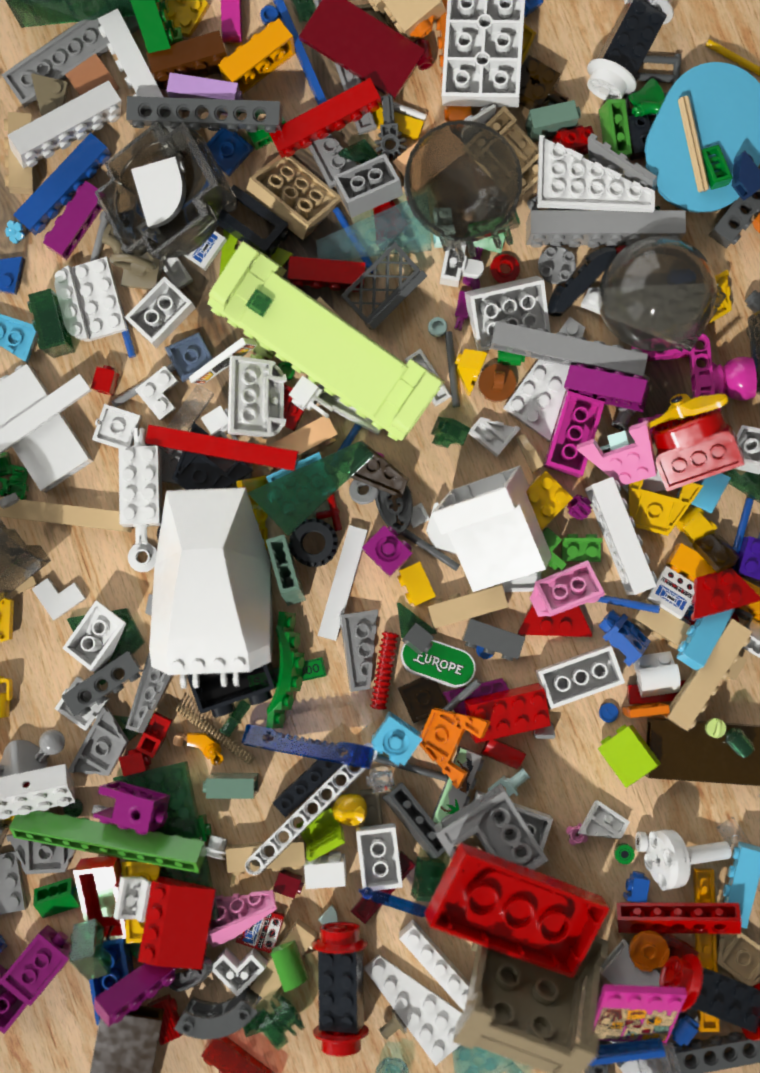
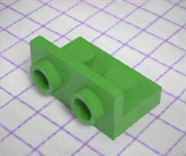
[561,534,603,562]

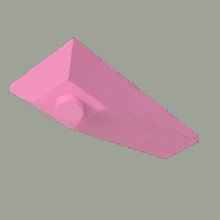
[207,890,277,948]

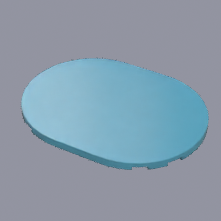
[644,62,760,213]

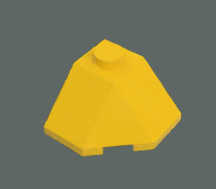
[455,349,487,396]

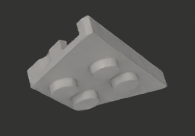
[68,706,129,776]
[6,834,76,874]

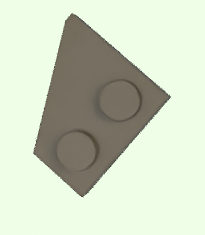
[31,73,69,116]

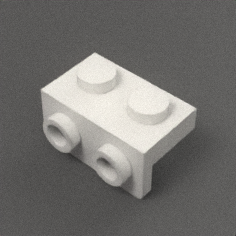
[114,877,151,922]

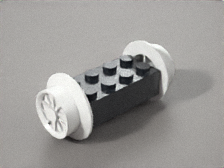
[587,0,674,101]

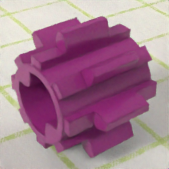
[567,495,592,520]

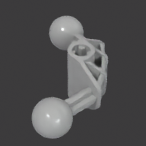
[0,730,65,777]

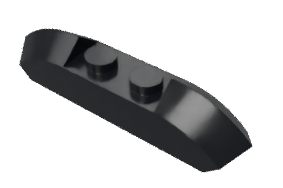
[548,246,616,317]

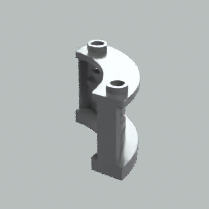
[174,986,262,1039]

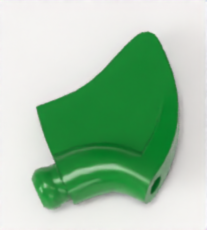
[628,78,665,117]

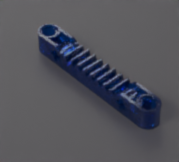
[241,724,375,769]

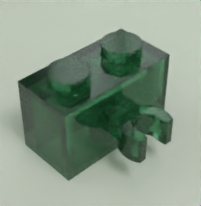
[411,856,446,902]

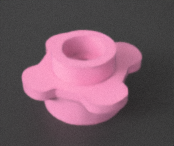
[566,823,588,845]

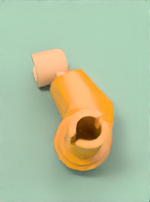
[172,732,223,766]

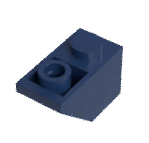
[732,151,760,201]

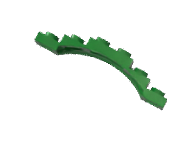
[266,611,305,729]

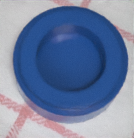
[260,5,279,26]

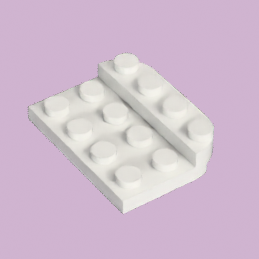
[54,257,128,342]
[228,355,287,439]

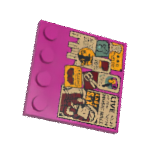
[594,984,687,1043]

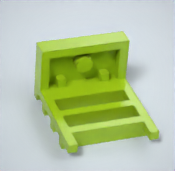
[296,806,345,862]

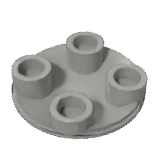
[538,246,576,284]

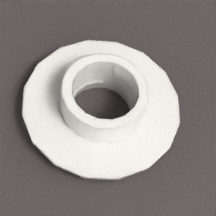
[128,543,157,572]

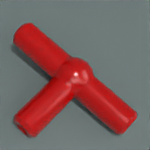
[315,493,342,531]

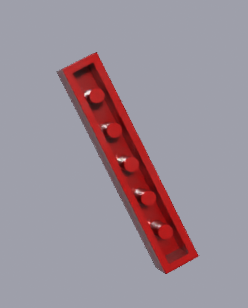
[269,78,382,158]

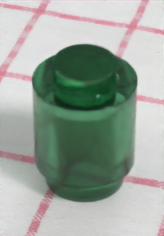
[725,728,755,758]

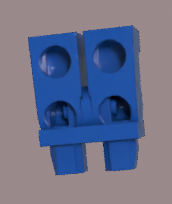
[598,610,651,667]

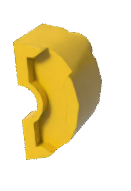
[675,507,717,545]

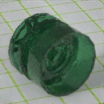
[254,993,305,1051]

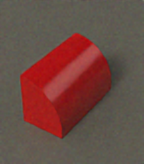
[481,739,526,770]

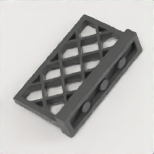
[341,242,427,330]

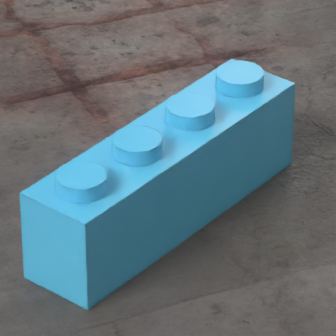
[676,608,736,671]
[723,841,760,929]

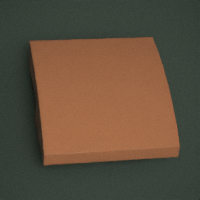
[65,53,120,96]

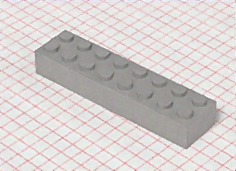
[526,210,686,248]

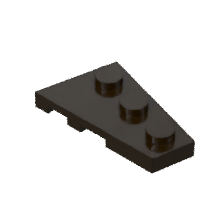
[348,441,409,498]

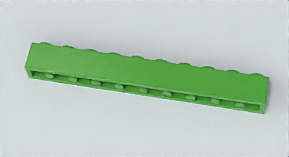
[9,811,207,873]

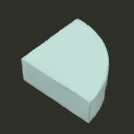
[318,905,338,925]

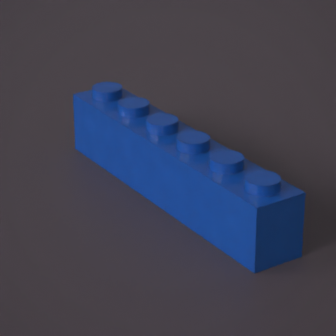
[13,132,112,236]

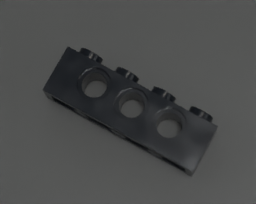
[272,747,344,818]

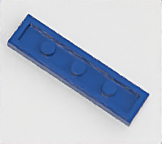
[589,1038,666,1066]

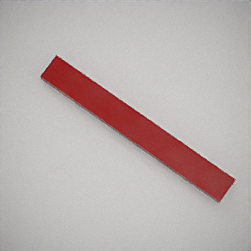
[145,424,299,471]

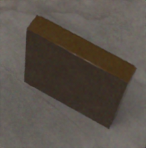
[398,677,447,724]

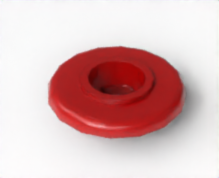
[490,254,520,283]

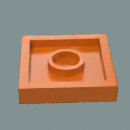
[622,702,670,718]

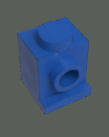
[623,871,650,903]

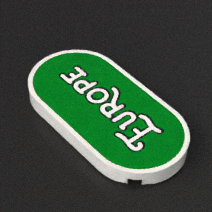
[400,640,476,688]

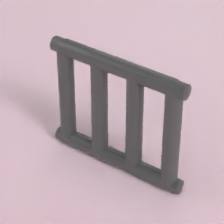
[623,54,681,118]

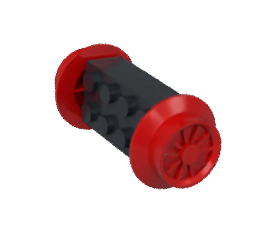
[312,922,369,1056]
[659,954,760,1041]

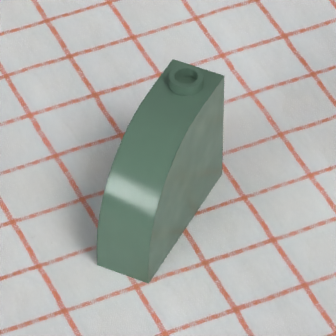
[266,534,306,606]

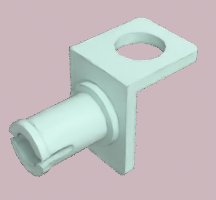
[488,768,530,797]

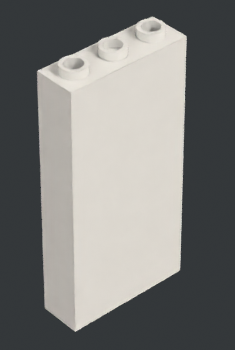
[0,364,93,492]

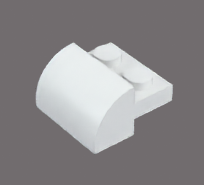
[633,651,681,698]

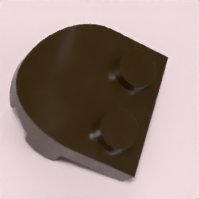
[692,534,739,573]

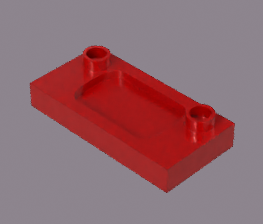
[424,842,610,978]

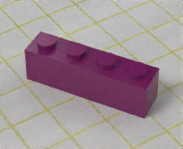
[43,181,108,260]
[94,963,176,1027]

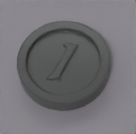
[734,608,753,621]

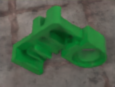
[0,464,29,500]

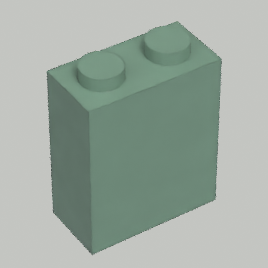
[525,100,581,142]
[203,773,258,799]

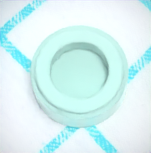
[428,317,447,337]

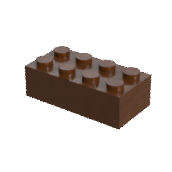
[146,30,227,90]

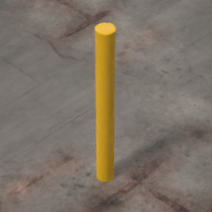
[705,39,760,76]

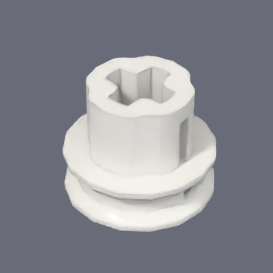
[205,835,228,860]

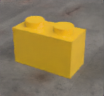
[397,562,436,606]

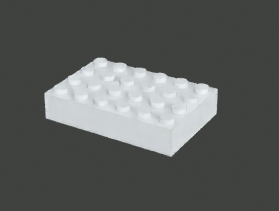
[441,0,525,107]

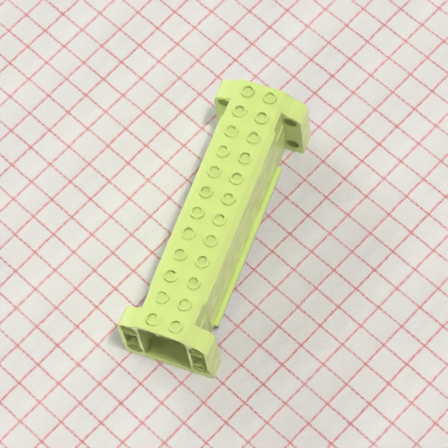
[208,241,445,441]

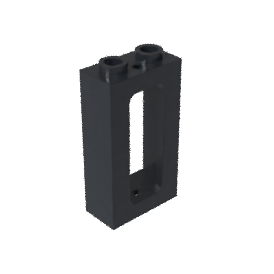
[210,185,289,256]

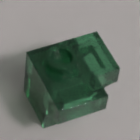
[431,417,471,448]

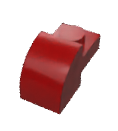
[136,712,173,758]

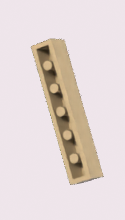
[631,599,747,681]
[663,619,752,731]

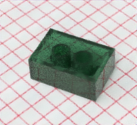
[27,288,75,358]

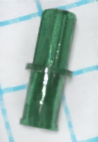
[220,700,251,737]

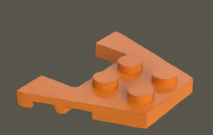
[419,708,490,789]

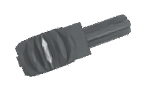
[375,95,407,161]

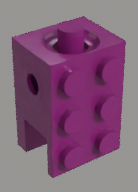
[362,525,412,577]
[93,780,171,835]
[0,925,77,1006]

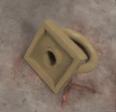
[109,248,165,290]

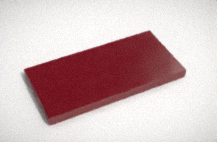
[299,0,425,100]

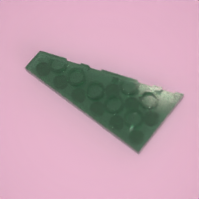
[248,441,374,536]

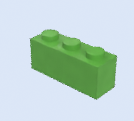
[599,99,632,158]

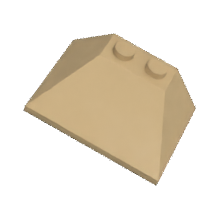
[462,106,538,203]

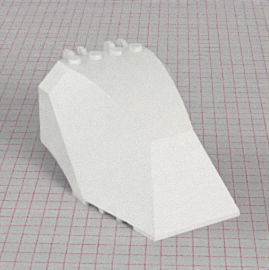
[149,487,274,688]

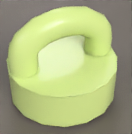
[705,718,726,738]

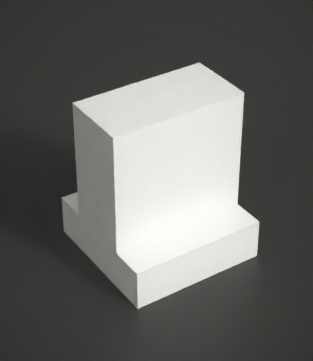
[432,465,552,592]

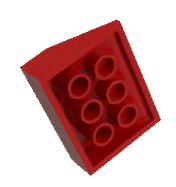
[138,876,216,970]

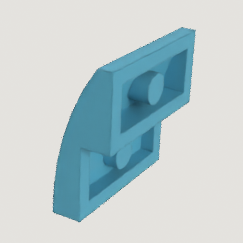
[676,473,731,514]

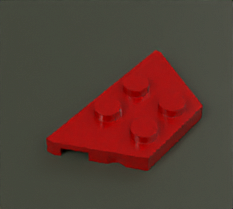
[691,568,760,621]
[517,605,592,637]

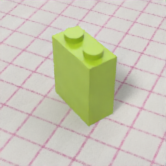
[598,725,661,788]

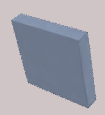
[165,332,213,383]

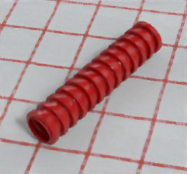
[370,631,399,710]

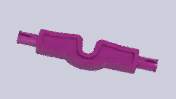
[454,247,483,331]

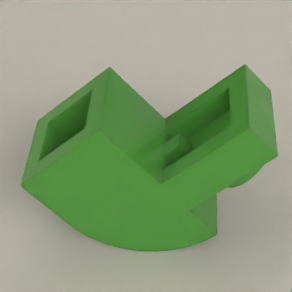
[542,527,567,571]

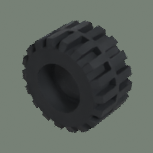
[289,518,338,567]

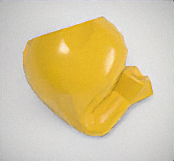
[332,794,367,826]

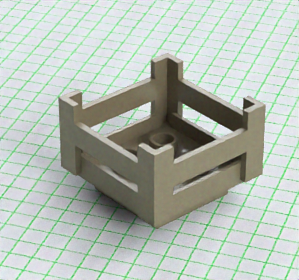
[453,936,609,1073]

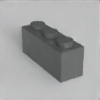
[462,619,526,661]

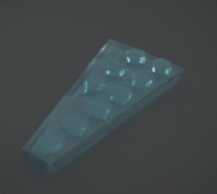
[316,192,431,260]

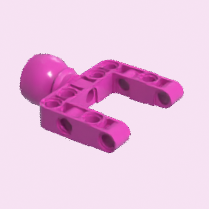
[631,333,757,436]

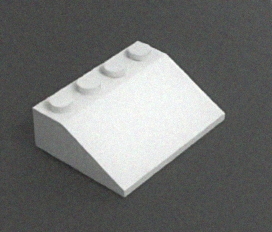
[465,276,551,351]

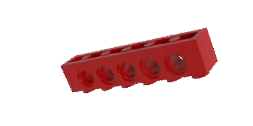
[617,902,741,934]

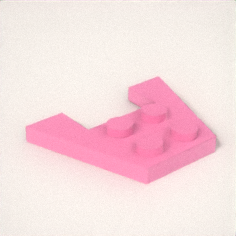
[576,420,657,486]

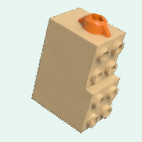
[368,0,446,41]

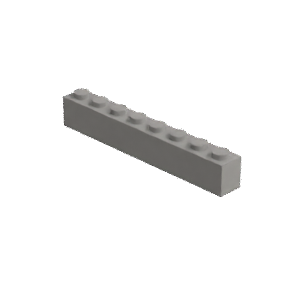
[490,320,648,377]

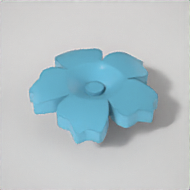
[5,220,25,244]

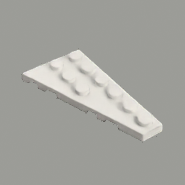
[503,317,585,441]
[364,955,462,1066]

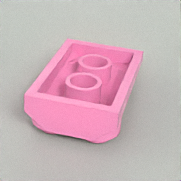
[529,560,605,617]

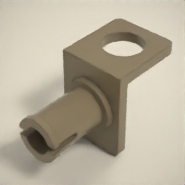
[379,1009,407,1040]

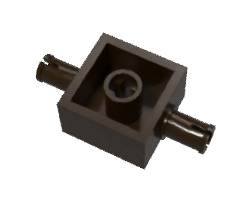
[519,55,569,110]

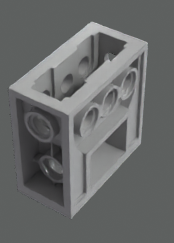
[434,784,548,870]

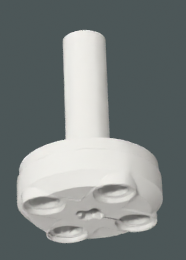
[644,829,732,890]

